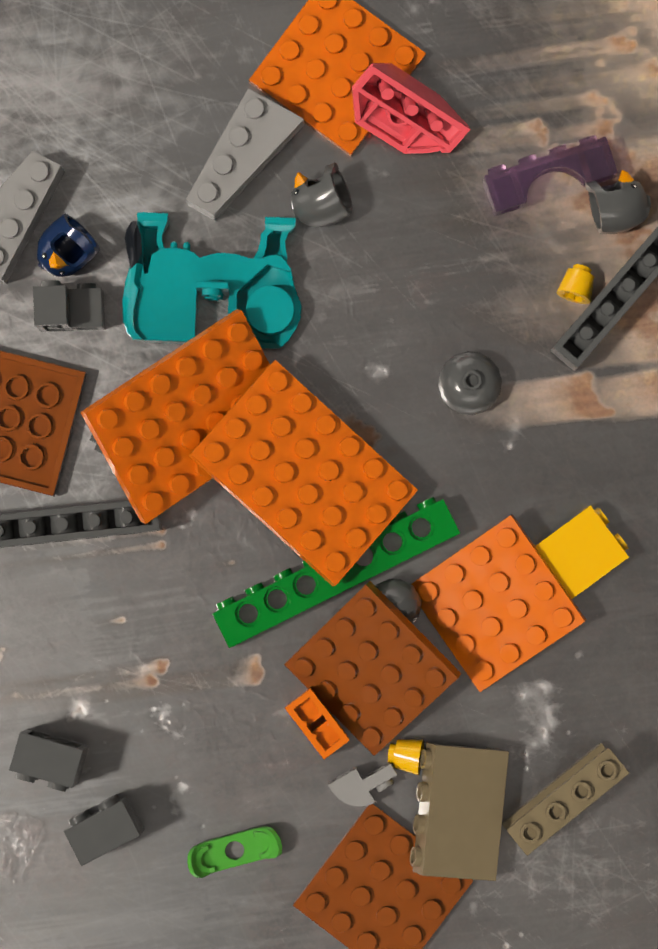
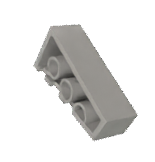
[186,88,305,220]
[0,151,65,284]

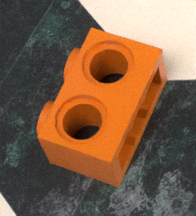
[285,687,350,760]

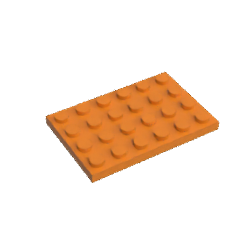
[80,309,270,524]
[189,360,418,587]

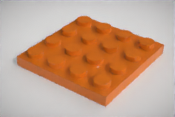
[249,0,426,157]
[411,514,586,692]

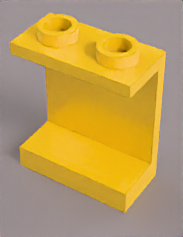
[535,505,629,599]

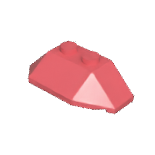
[352,63,471,154]

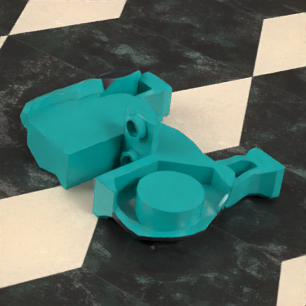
[122,212,302,349]

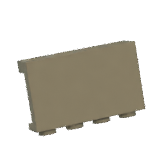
[410,742,509,881]
[502,743,629,856]

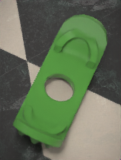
[187,826,282,878]

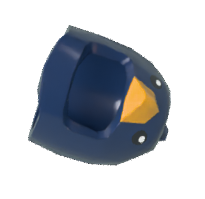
[37,213,100,277]

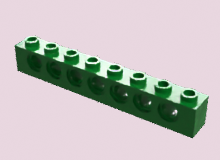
[212,497,460,648]

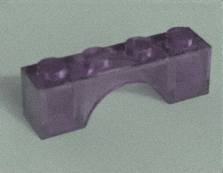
[482,135,618,217]

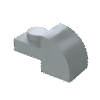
[328,762,397,807]

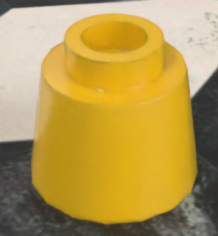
[556,264,595,304]
[388,739,424,775]

